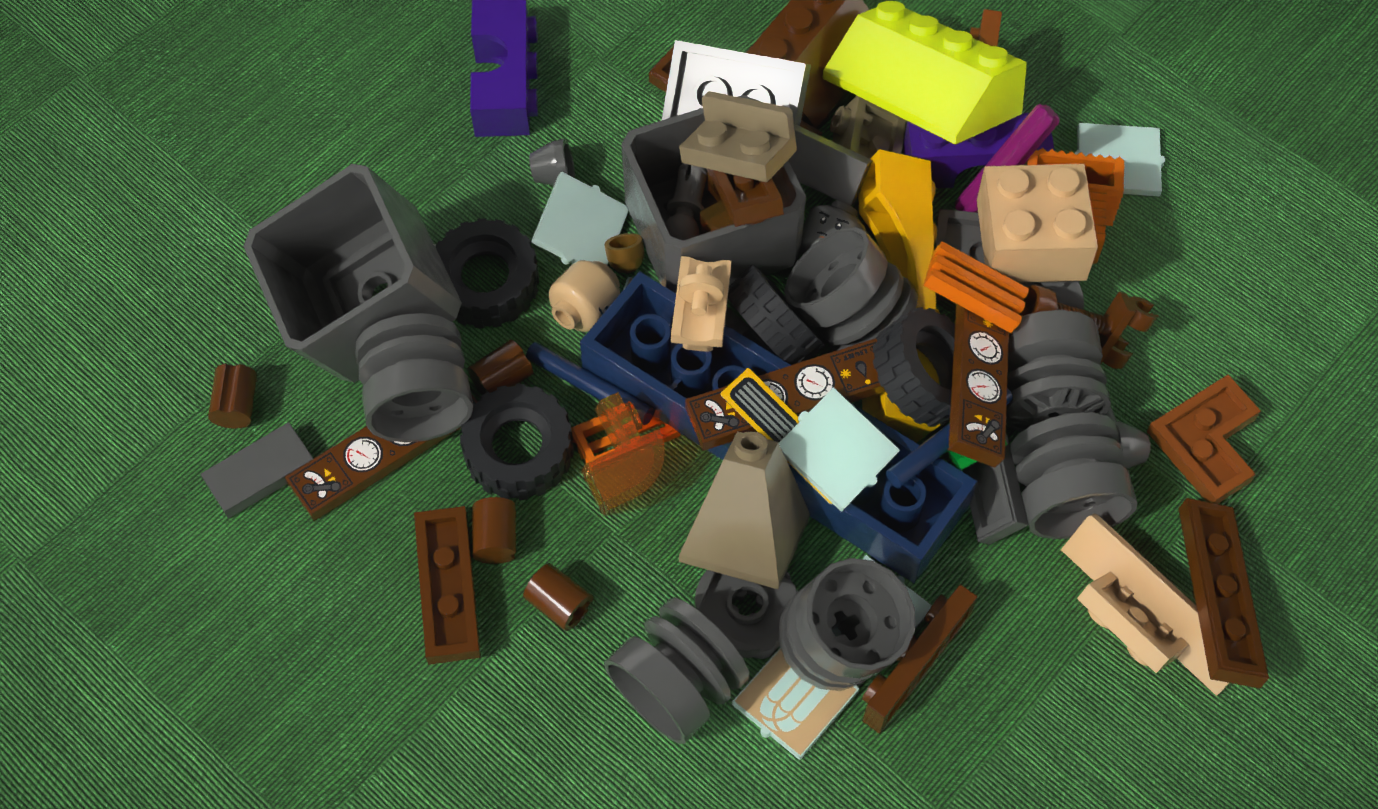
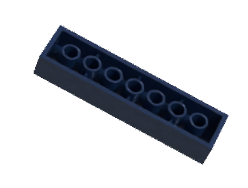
[580,271,977,584]

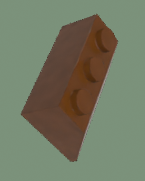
[746,0,869,130]

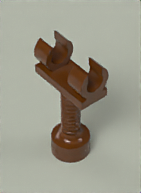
[1019,285,1159,369]

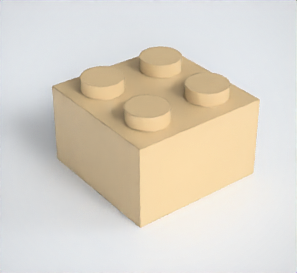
[977,164,1098,283]

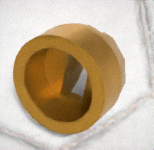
[604,233,645,274]

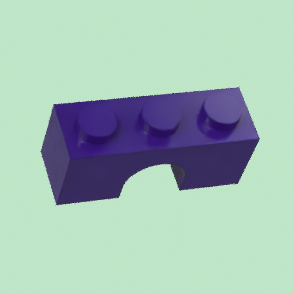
[470,0,538,137]
[902,113,1055,188]

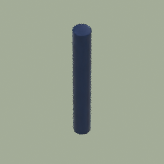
[526,342,655,425]
[886,388,1013,488]

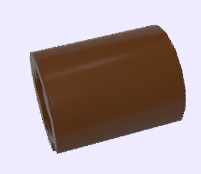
[467,339,534,395]
[208,363,257,429]
[473,497,516,564]
[523,563,594,631]

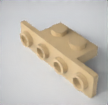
[1061,514,1230,696]

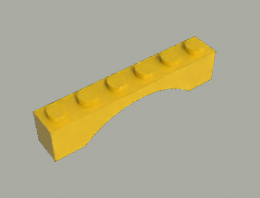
[858,149,940,443]

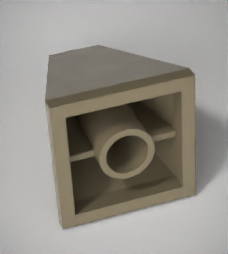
[679,431,810,590]

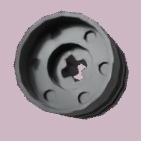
[784,227,918,351]
[1006,310,1111,432]
[355,313,473,443]
[1010,412,1137,539]
[779,558,915,691]
[604,597,749,744]

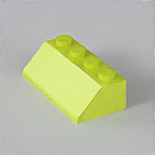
[823,1,1027,145]

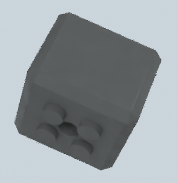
[621,95,806,293]
[243,164,462,383]

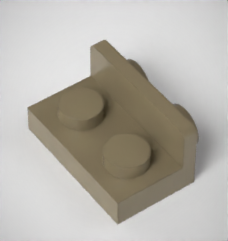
[679,91,797,182]
[830,96,906,159]

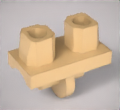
[671,256,732,352]

